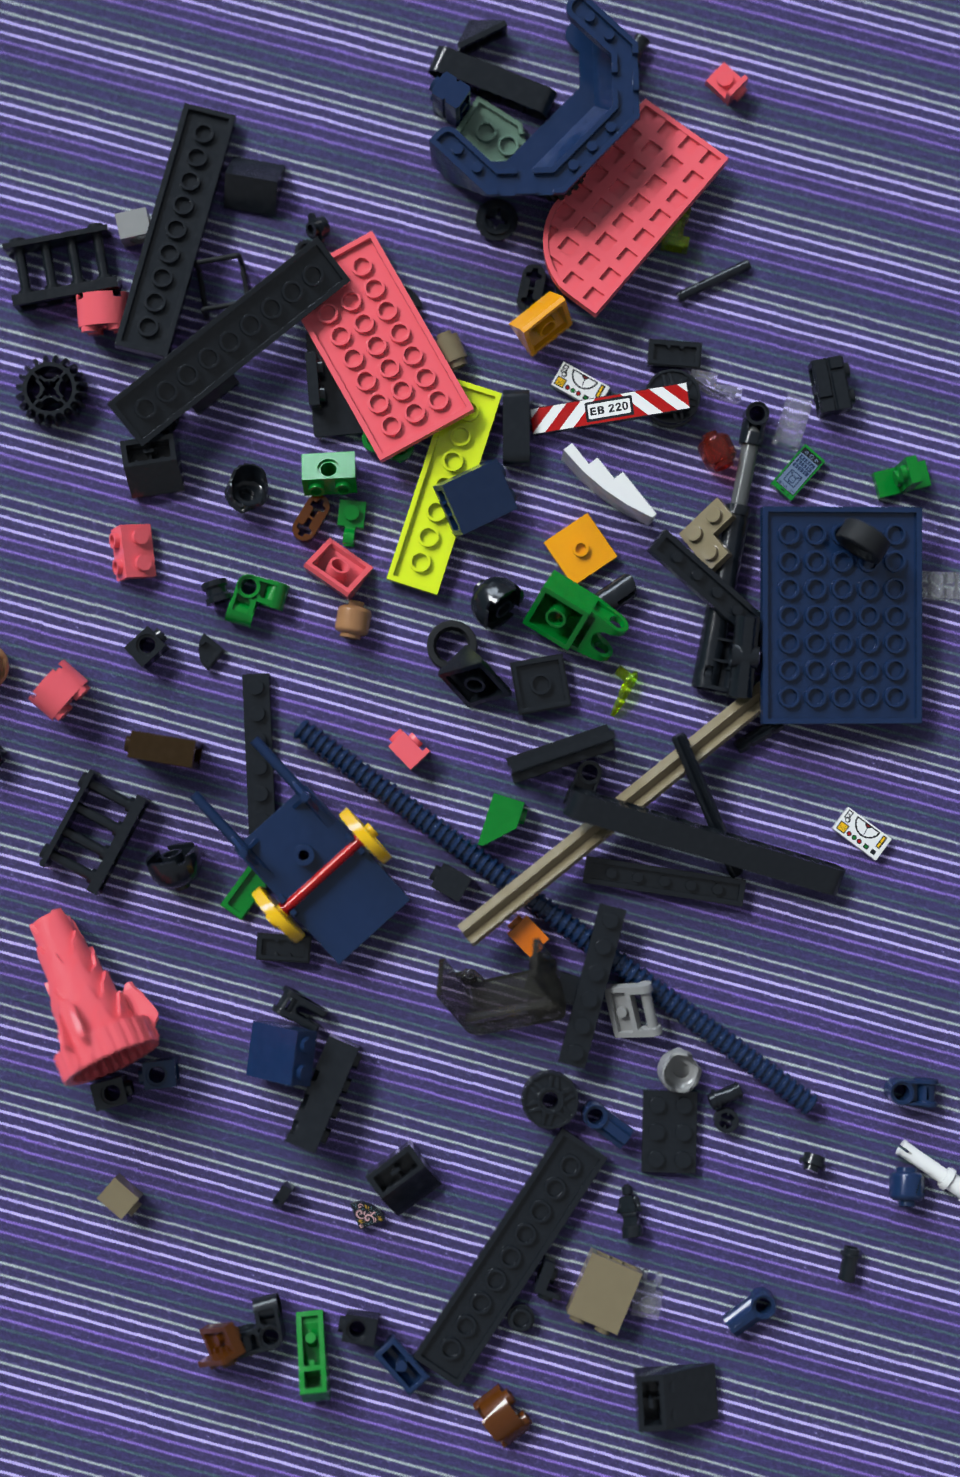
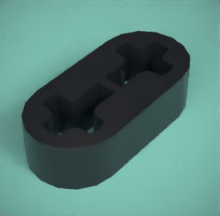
[517,264,546,313]

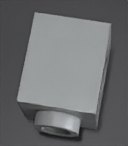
[115,207,152,247]

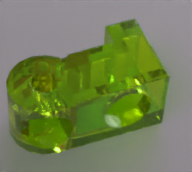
[660,207,691,255]

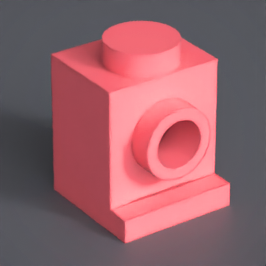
[388,728,430,771]

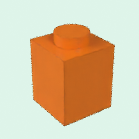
[507,915,549,957]

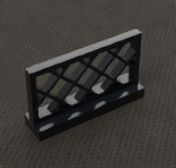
[506,724,616,784]

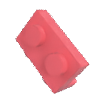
[109,524,157,582]

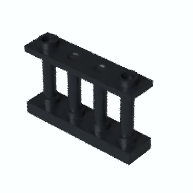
[2,223,122,313]
[39,769,151,895]

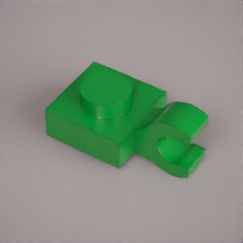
[337,499,367,547]

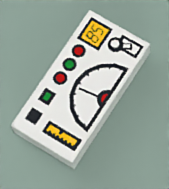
[551,362,610,401]
[831,807,892,861]

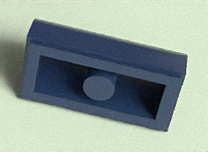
[373,1334,430,1396]

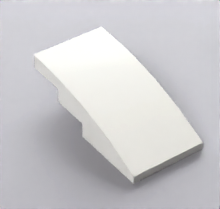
[561,443,656,526]

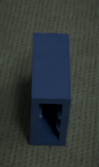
[433,459,518,536]
[246,1021,317,1086]

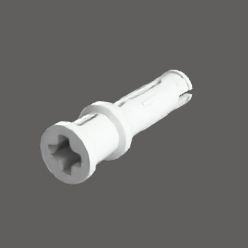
[895,1139,960,1202]

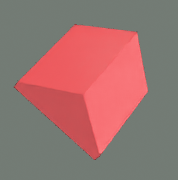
[303,538,373,601]

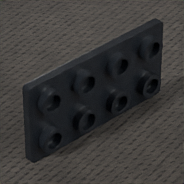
[305,333,363,438]

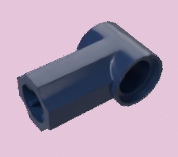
[581,1100,634,1149]
[722,1287,776,1337]

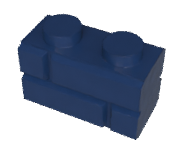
[429,71,471,127]

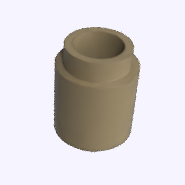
[436,330,468,371]

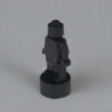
[617,1184,644,1238]

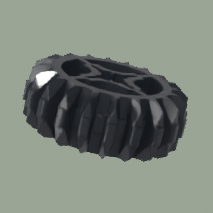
[16,355,89,428]

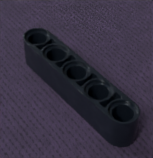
[428,46,557,120]

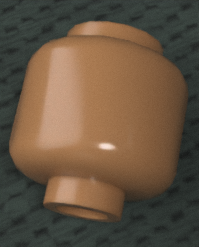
[335,600,372,640]

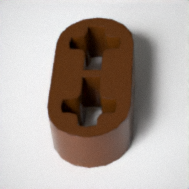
[292,495,331,543]

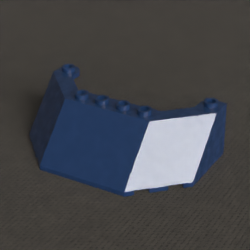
[429,0,640,197]

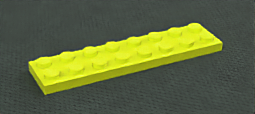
[386,379,502,596]

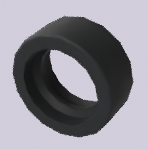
[835,518,891,564]
[427,620,477,669]

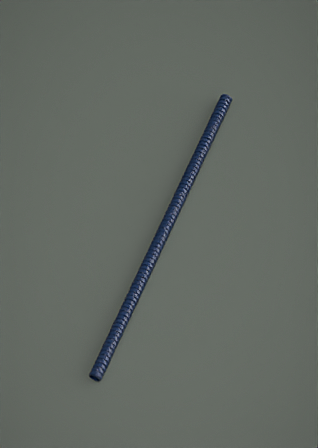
[293,719,818,1115]

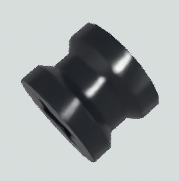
[201,578,232,606]

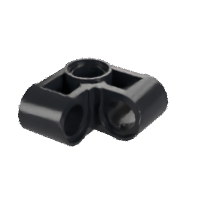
[237,1293,286,1358]

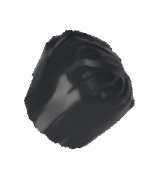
[224,463,269,513]

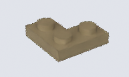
[679,497,736,572]

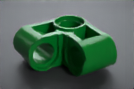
[225,574,290,628]

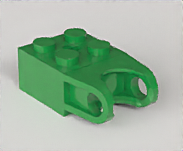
[522,570,629,662]

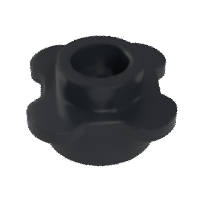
[306,213,330,243]

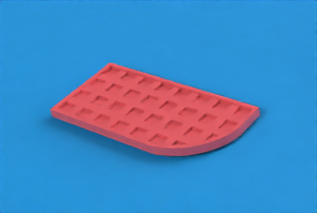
[543,98,729,318]

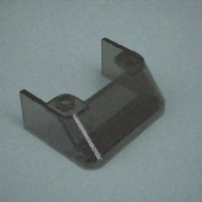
[436,938,566,1035]

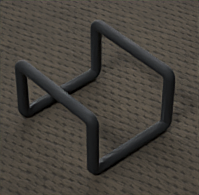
[194,253,249,319]

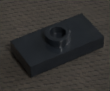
[647,339,702,371]
[256,932,312,963]

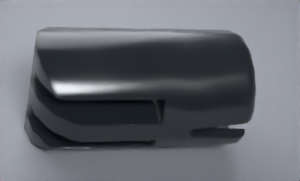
[595,574,637,611]

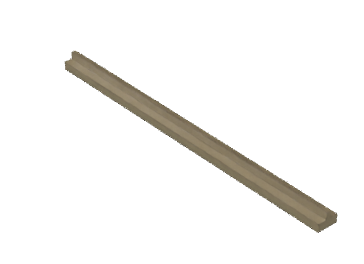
[457,681,760,946]

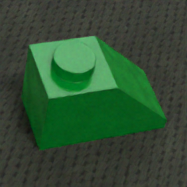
[478,793,528,846]

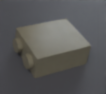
[566,1247,643,1335]

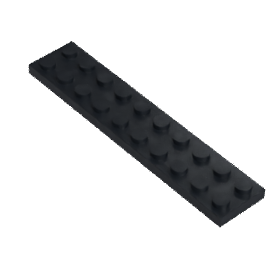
[114,103,237,359]
[106,237,351,447]
[413,1127,607,1387]

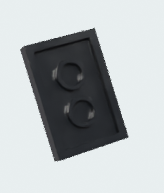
[641,1089,698,1174]

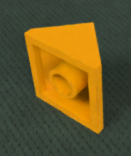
[509,291,573,357]

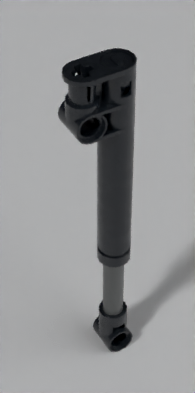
[691,401,769,695]

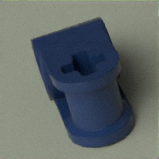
[884,1077,938,1108]

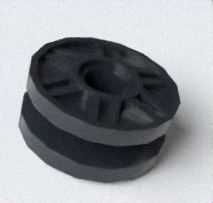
[646,369,701,429]
[521,1070,579,1129]

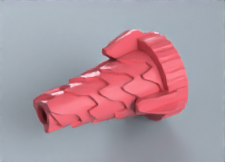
[29,908,160,1086]

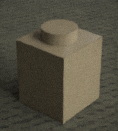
[97,1173,143,1220]

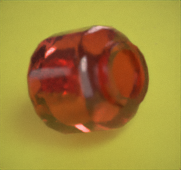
[698,430,737,472]

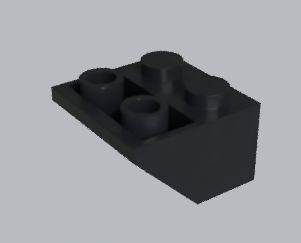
[120,433,185,499]
[365,1139,442,1216]

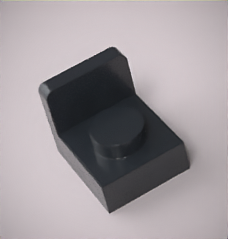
[533,1255,561,1302]

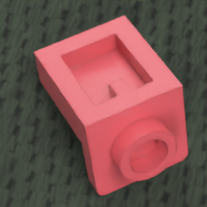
[705,62,749,106]

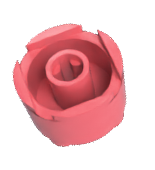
[76,290,129,336]
[28,659,91,721]

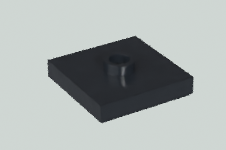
[510,653,572,716]

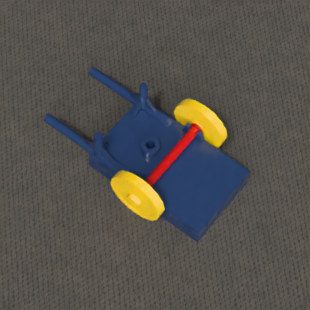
[190,736,410,964]

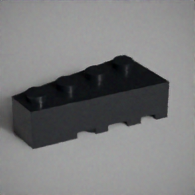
[284,1034,363,1154]

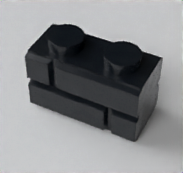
[807,355,855,418]

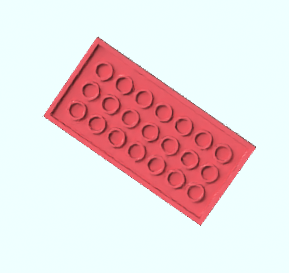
[301,231,475,463]

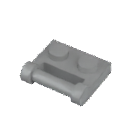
[605,980,662,1038]

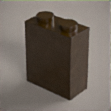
[124,730,204,770]

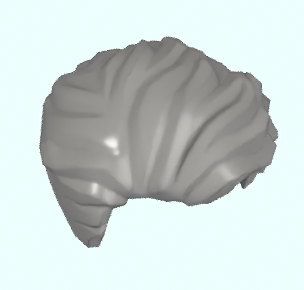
[657,1047,702,1093]

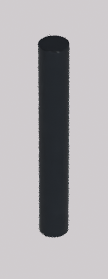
[676,259,751,303]

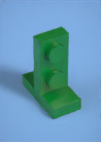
[872,455,932,500]

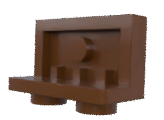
[197,1321,245,1370]

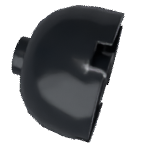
[470,576,524,630]
[145,842,202,891]

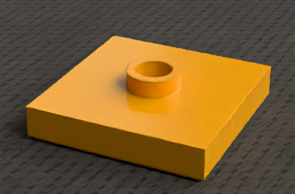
[543,513,617,584]

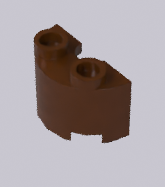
[473,1383,533,1448]

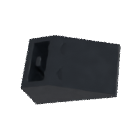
[633,1363,718,1432]

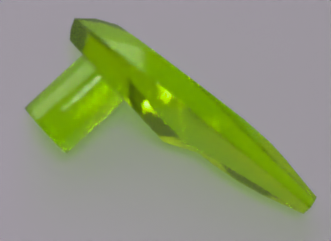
[611,666,638,717]

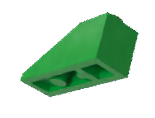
[296,1309,331,1403]

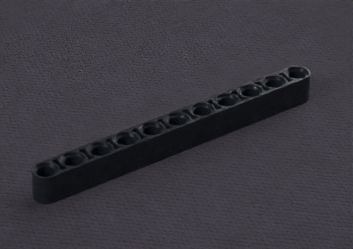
[563,787,846,896]

